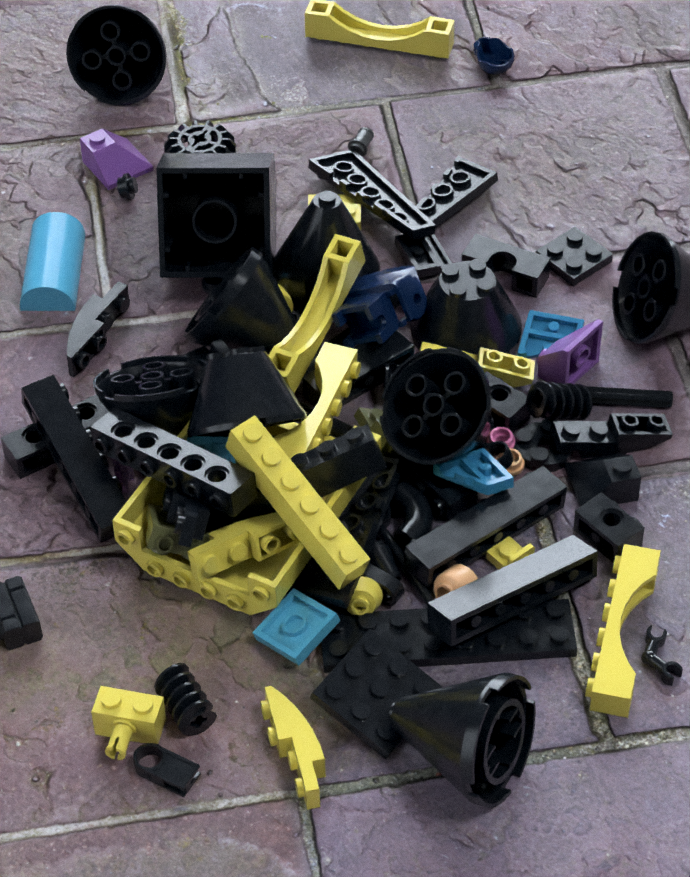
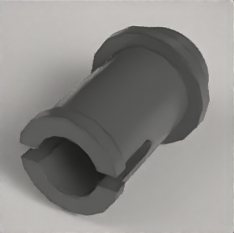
[348,127,374,157]

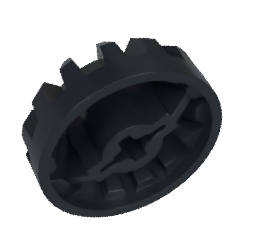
[164,120,236,153]

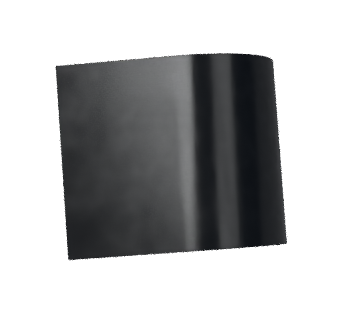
[156,153,276,278]

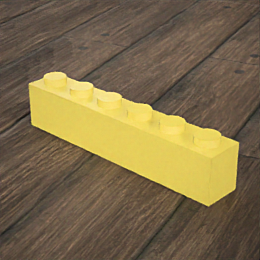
[225,415,371,590]

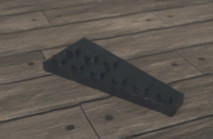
[286,456,404,609]

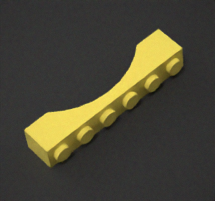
[305,0,454,59]
[269,234,366,393]
[274,342,361,459]
[585,544,661,718]

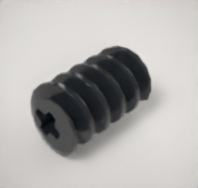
[526,381,593,421]
[154,663,217,736]

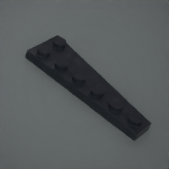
[308,149,436,240]

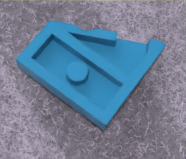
[517,310,584,359]
[433,448,514,495]

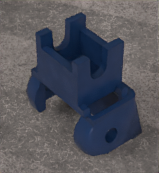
[331,265,427,348]

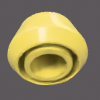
[347,576,383,615]

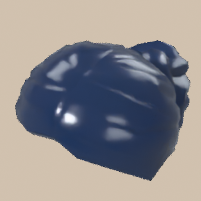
[473,37,515,75]

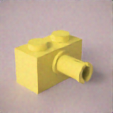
[91,686,166,760]

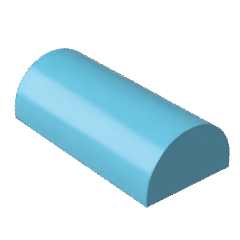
[20,212,86,311]

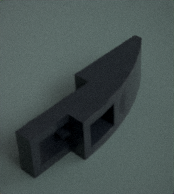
[67,281,130,377]
[550,413,673,459]
[162,485,210,547]

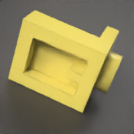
[486,536,535,569]

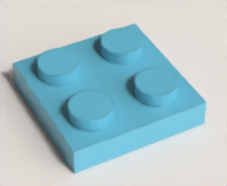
[252,588,341,666]

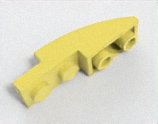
[419,341,535,387]
[187,512,300,582]
[260,686,326,810]

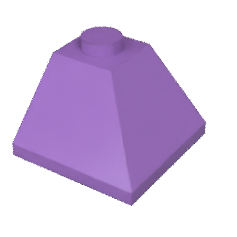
[80,129,153,190]
[537,319,603,384]

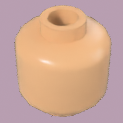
[434,564,478,598]

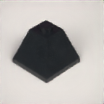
[564,453,641,507]

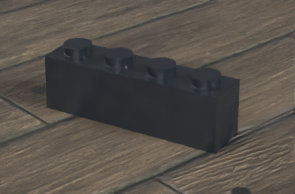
[303,330,414,407]

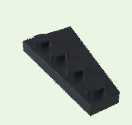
[416,156,498,227]

